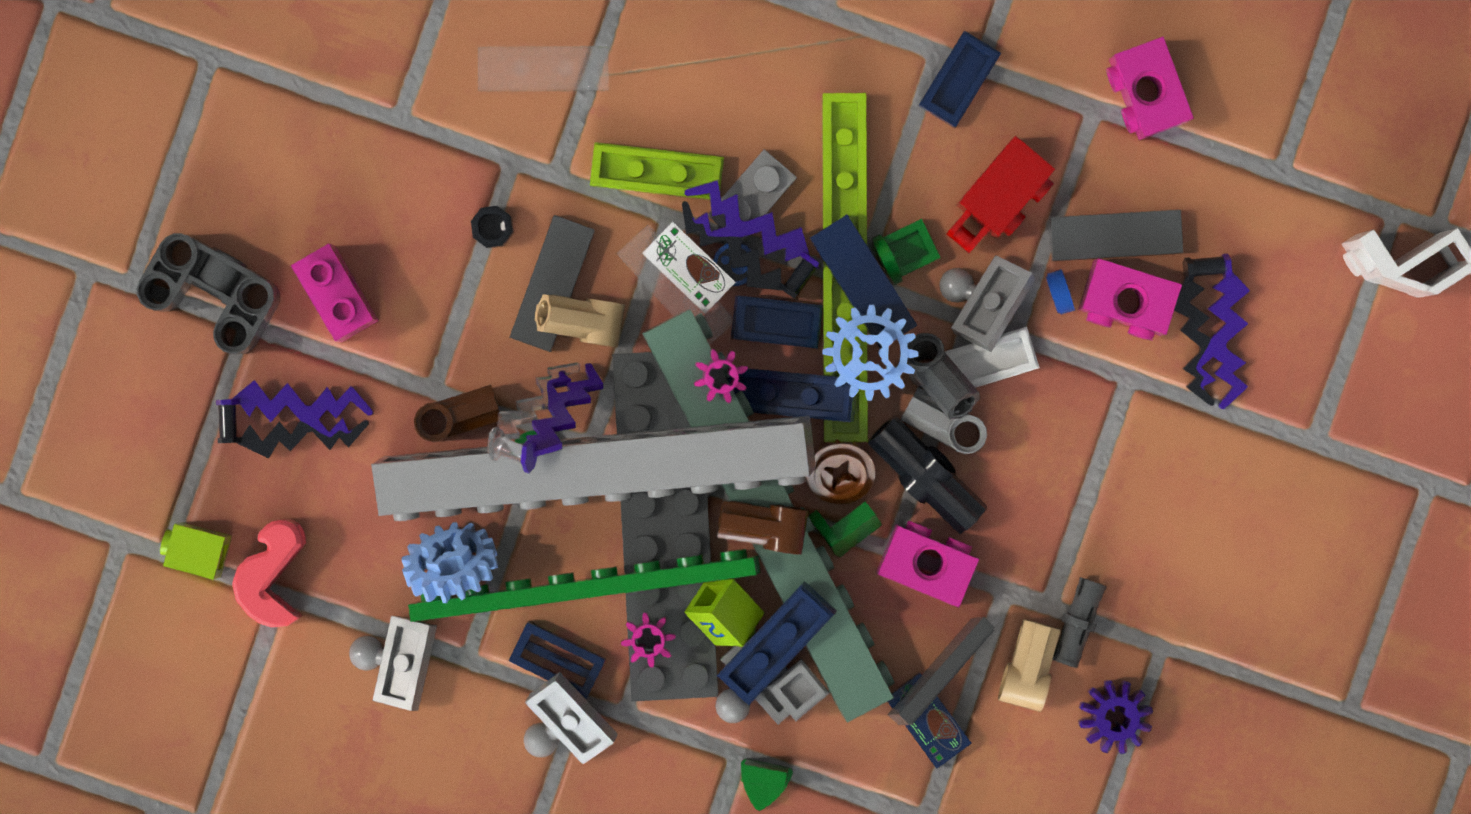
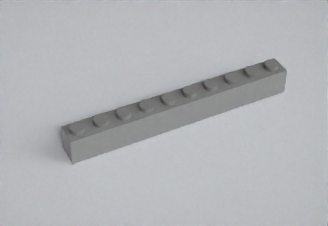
[371,416,816,521]

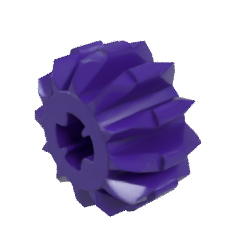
[1078,680,1153,754]

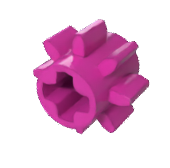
[693,349,748,403]
[621,612,676,668]

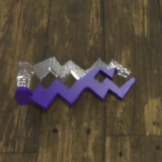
[487,362,604,474]

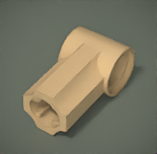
[534,294,625,348]
[998,619,1060,712]

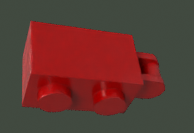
[946,135,1055,254]

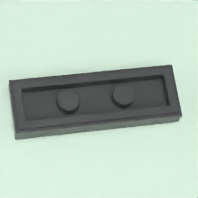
[1049,210,1183,261]
[509,215,595,352]
[888,617,994,725]

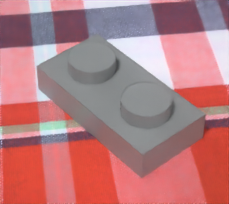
[708,149,797,243]

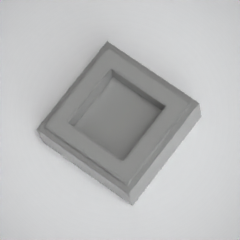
[768,659,829,721]

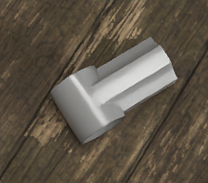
[901,387,987,454]

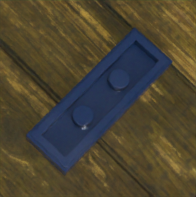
[809,215,918,349]
[727,368,858,422]
[717,581,837,705]

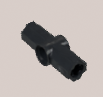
[867,415,987,534]

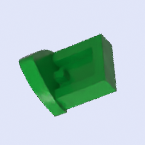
[872,219,941,285]
[808,501,882,557]
[741,758,793,811]

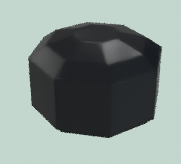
[471,206,514,249]

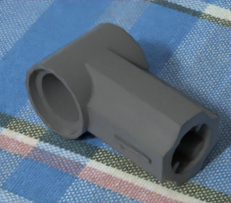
[907,333,980,419]

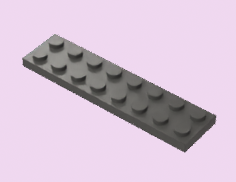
[612,352,718,702]

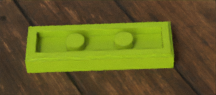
[590,142,724,200]

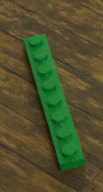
[408,549,761,622]

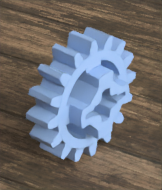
[822,305,919,401]
[402,522,498,603]

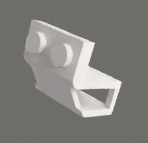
[1342,228,1471,298]

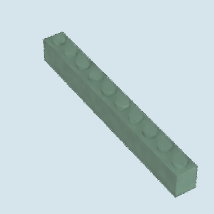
[642,309,895,723]

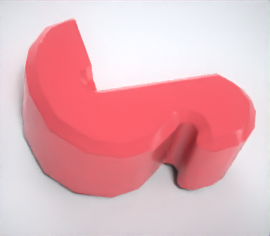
[232,519,306,627]

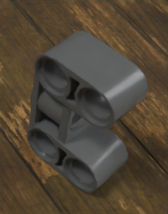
[137,233,280,354]

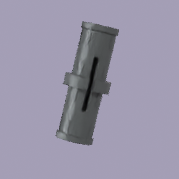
[1052,577,1107,668]

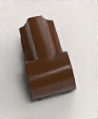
[414,385,503,442]
[717,500,809,555]

